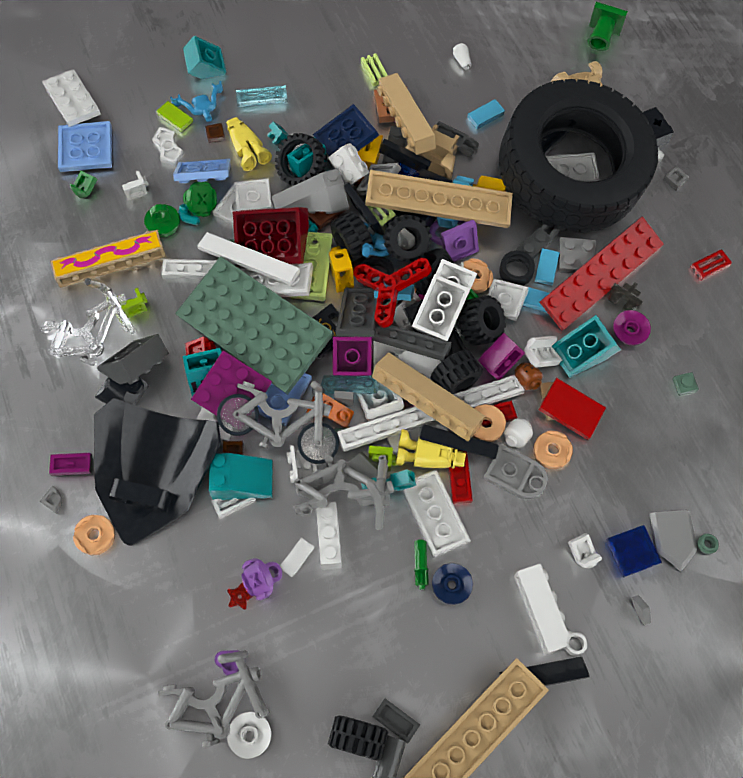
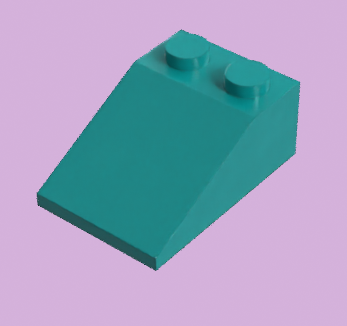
[552,315,621,378]
[209,453,273,500]

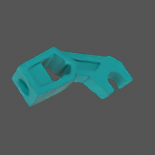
[361,469,416,491]

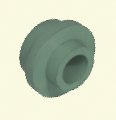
[697,534,719,554]

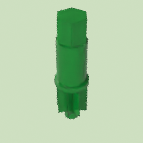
[414,540,429,590]

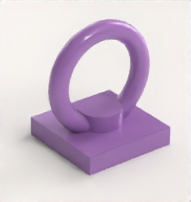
[429,220,479,262]

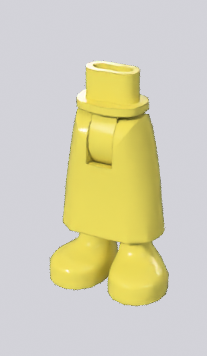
[226,117,272,171]
[396,429,466,468]

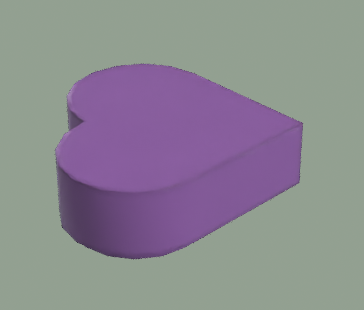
[214,650,239,675]

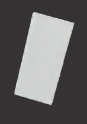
[280,538,315,578]

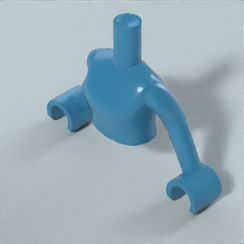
[170,81,223,122]
[361,221,390,257]

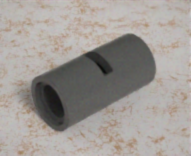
[372,735,406,778]

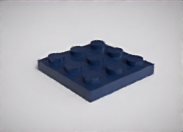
[312,104,379,156]

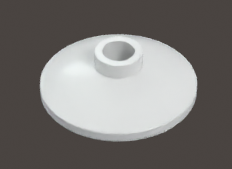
[227,712,271,759]

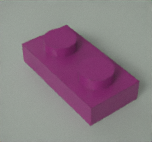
[49,453,92,476]

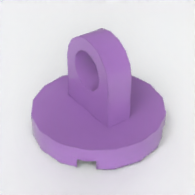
[242,558,282,600]

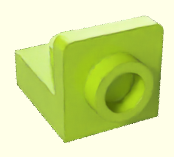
[120,287,148,319]
[369,445,397,472]

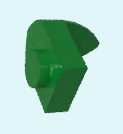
[70,171,98,198]

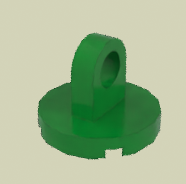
[183,181,217,217]
[144,204,180,238]

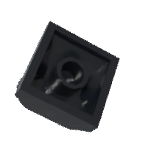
[95,377,149,405]

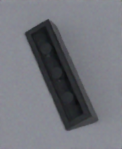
[419,424,499,459]
[499,657,590,686]

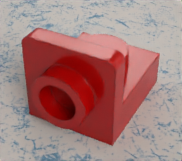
[185,336,216,355]

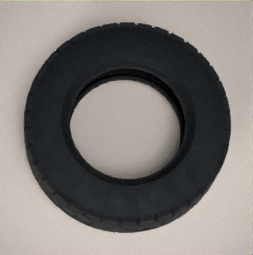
[499,79,658,233]

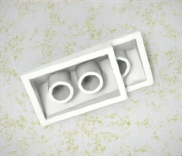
[412,259,477,341]

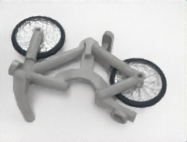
[217,381,339,464]

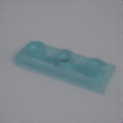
[236,85,288,107]
[321,375,379,394]

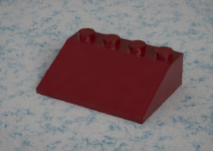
[233,207,309,266]

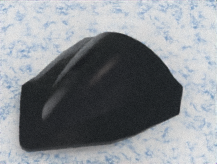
[94,398,221,546]

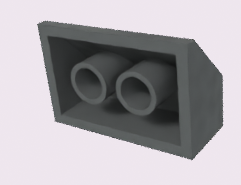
[96,334,169,384]

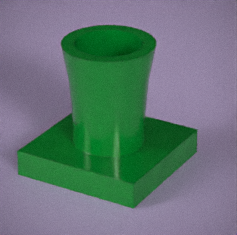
[587,2,628,51]

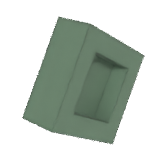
[672,372,699,396]

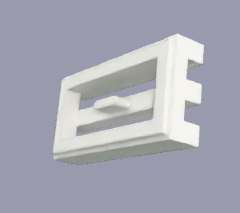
[211,498,256,519]

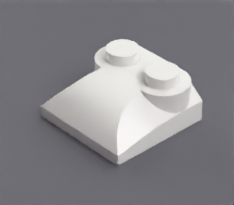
[355,382,404,421]

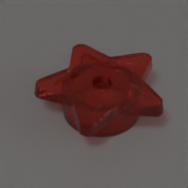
[227,583,253,610]

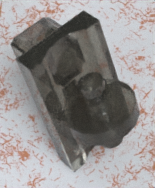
[608,282,643,311]

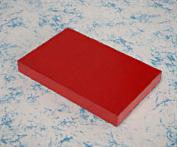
[538,378,606,440]

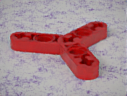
[353,258,432,328]

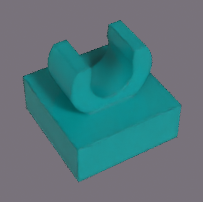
[267,121,289,145]

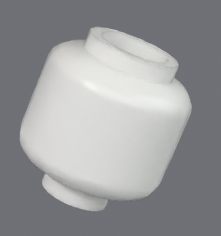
[504,419,533,448]

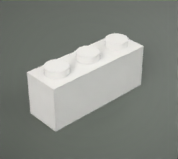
[316,502,342,570]

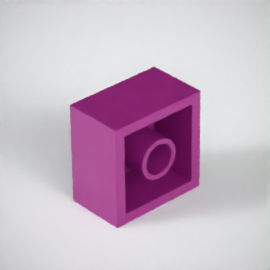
[333,337,373,376]

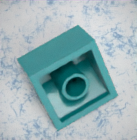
[183,35,227,79]

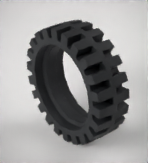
[275,133,327,186]

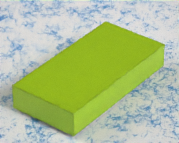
[156,101,193,132]

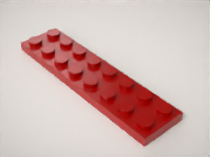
[539,216,664,331]

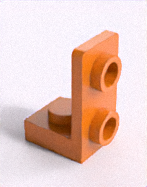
[306,393,354,428]

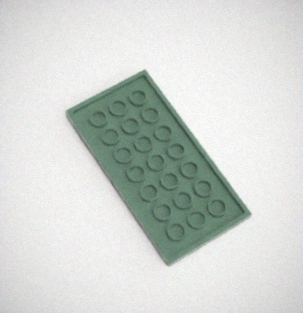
[175,256,334,395]

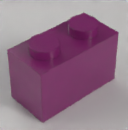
[478,333,525,380]

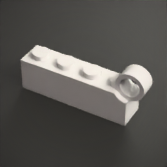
[514,563,587,656]

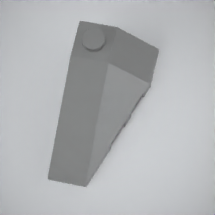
[271,168,349,214]

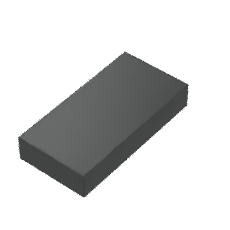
[372,698,420,744]

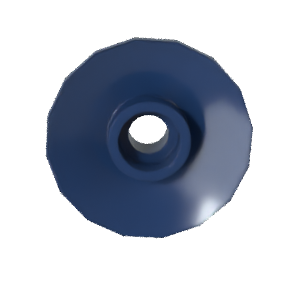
[432,563,473,605]

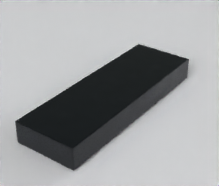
[379,139,432,172]

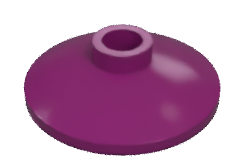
[613,310,651,345]

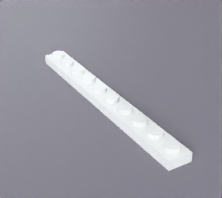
[337,375,525,452]

